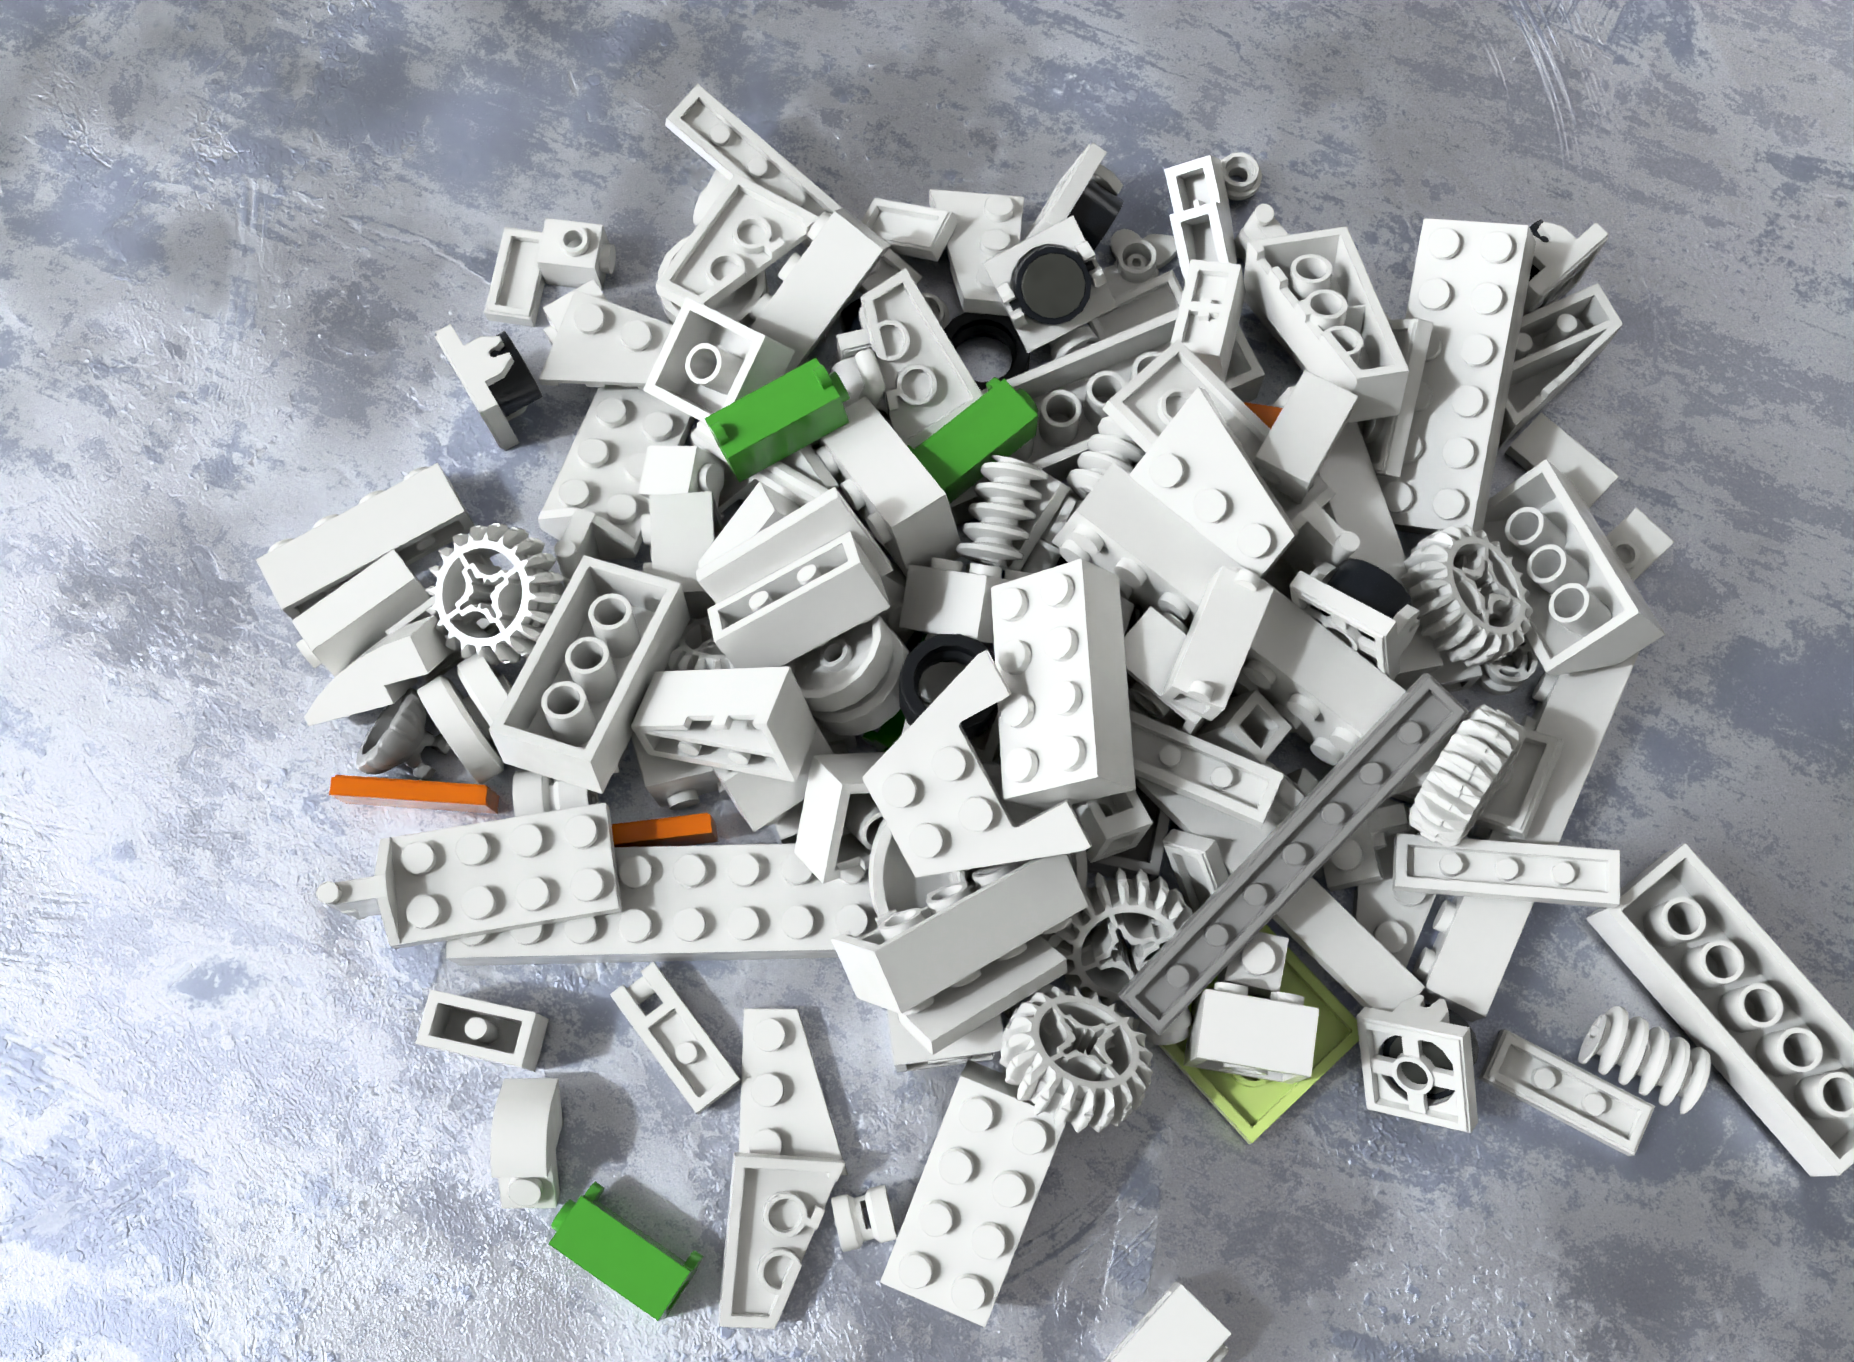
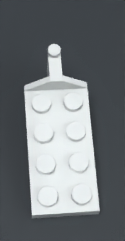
[1102,339,1360,575]
[538,385,695,589]
[316,802,622,949]

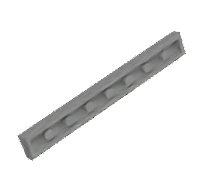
[1117,673,1469,1036]

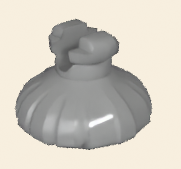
[356,688,451,780]

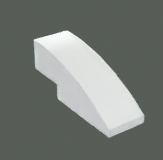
[1164,155,1237,285]
[304,615,452,726]

